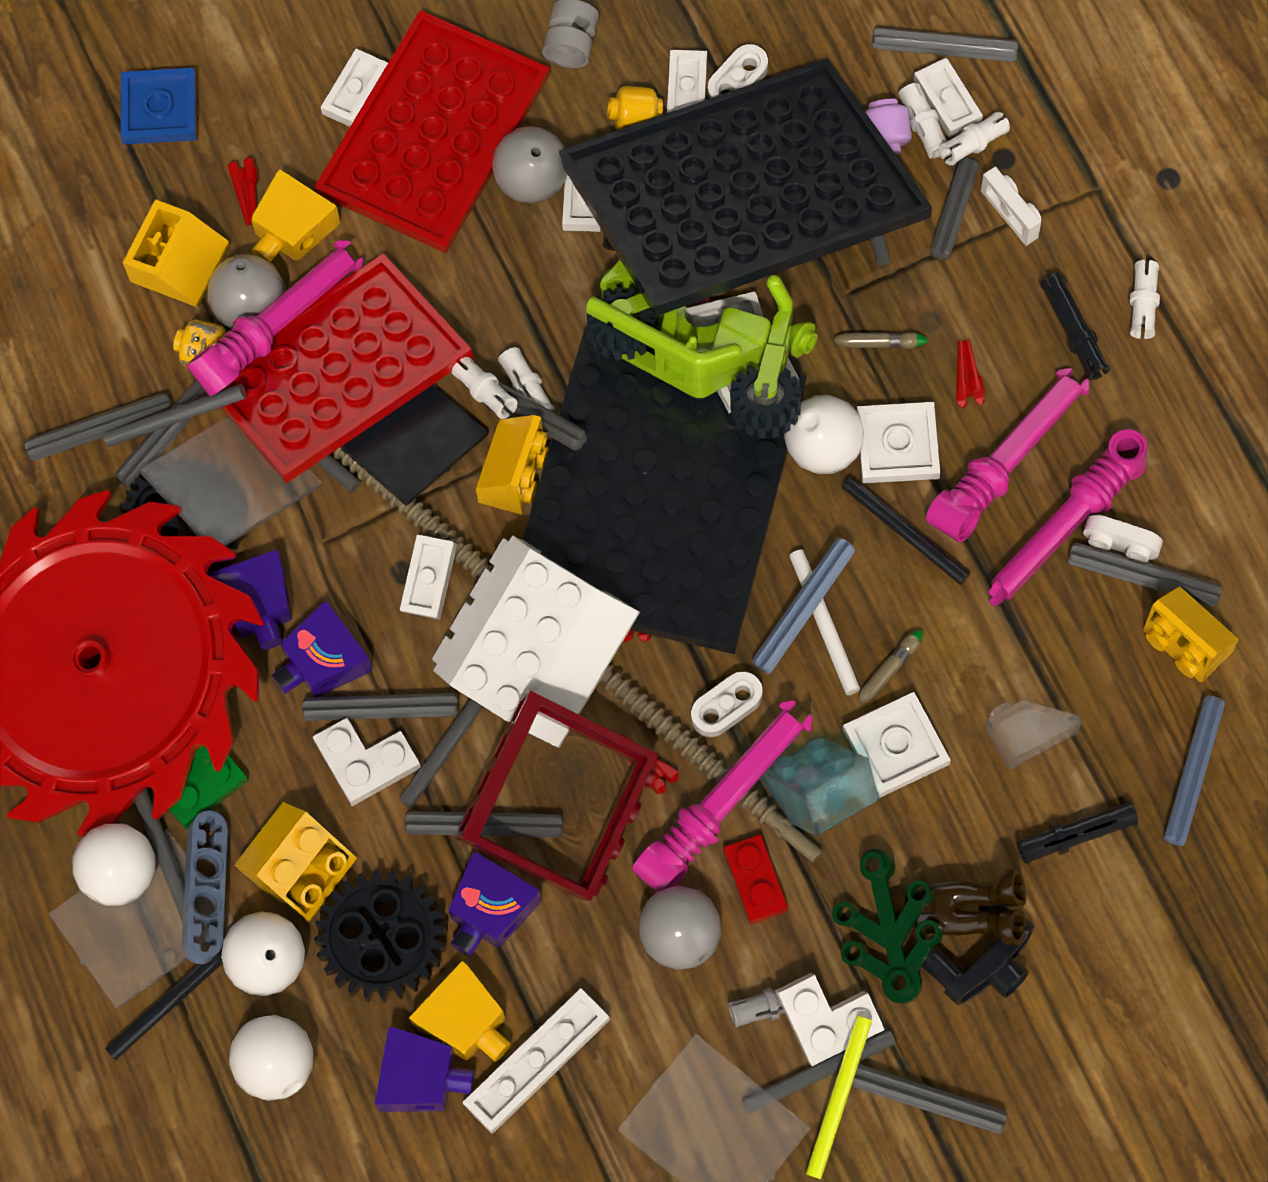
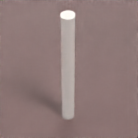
[789,550,860,695]

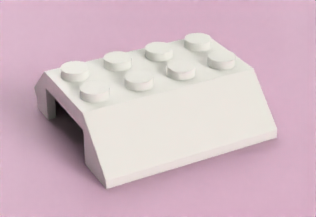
[432,536,640,748]

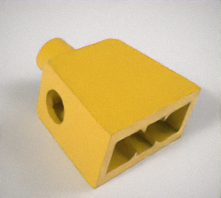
[251,170,341,263]
[409,961,511,1062]

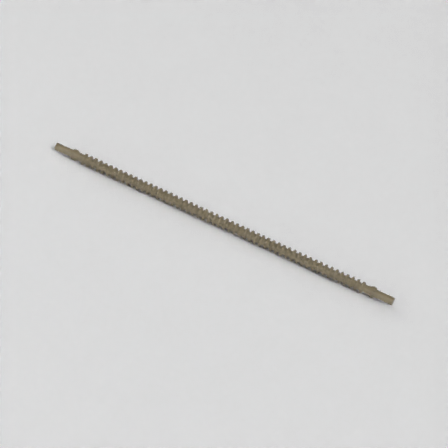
[334,448,823,863]

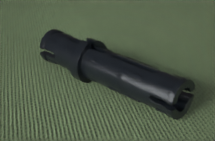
[1039,272,1110,381]
[1016,801,1138,864]

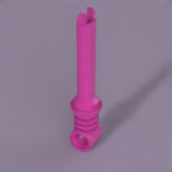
[186,240,363,396]
[926,368,1089,543]
[988,429,1148,607]
[632,700,813,892]

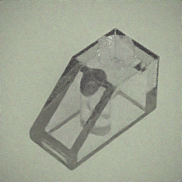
[985,700,1082,770]

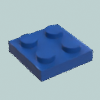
[121,68,197,145]

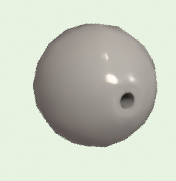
[492,126,567,204]
[208,254,285,329]
[638,886,722,970]

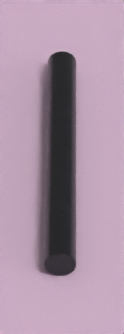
[842,477,970,585]
[105,944,223,1060]

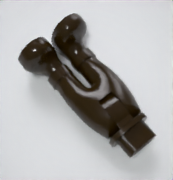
[891,868,1026,946]

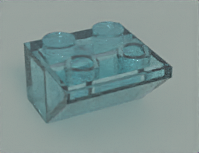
[761,738,879,836]

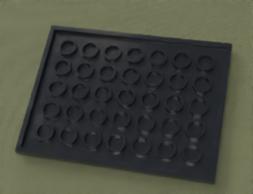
[559,58,932,317]
[522,327,807,654]

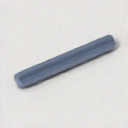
[752,537,855,674]
[1164,695,1225,846]

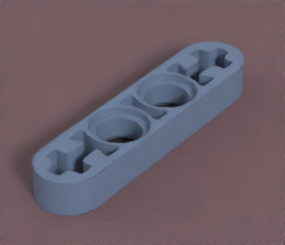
[182,811,228,964]

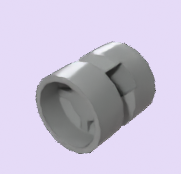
[542,0,599,68]

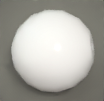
[784,395,864,474]
[72,823,155,906]
[221,911,305,996]
[229,1015,314,1101]

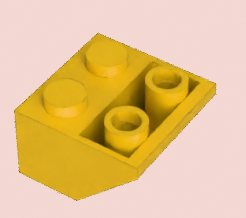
[123,199,230,308]
[476,415,549,515]
[1143,586,1239,683]
[234,802,357,922]

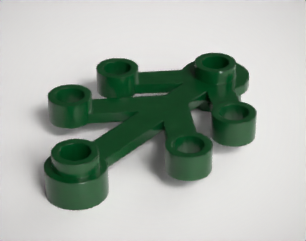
[832,849,943,1004]

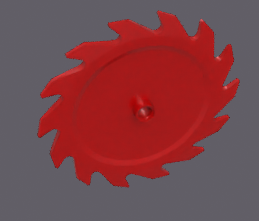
[0,490,265,837]

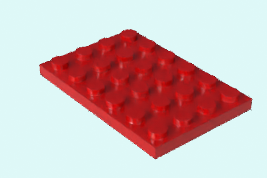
[314,10,550,254]
[219,253,473,484]

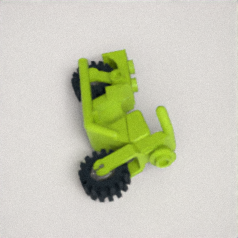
[586,260,818,438]

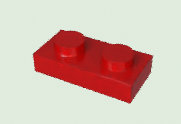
[723,835,788,925]

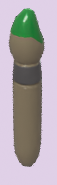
[833,332,928,349]
[858,630,923,703]

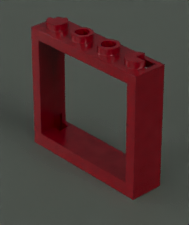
[454,690,659,901]

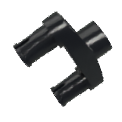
[922,904,1035,1005]

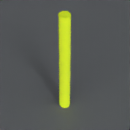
[806,1015,873,1179]

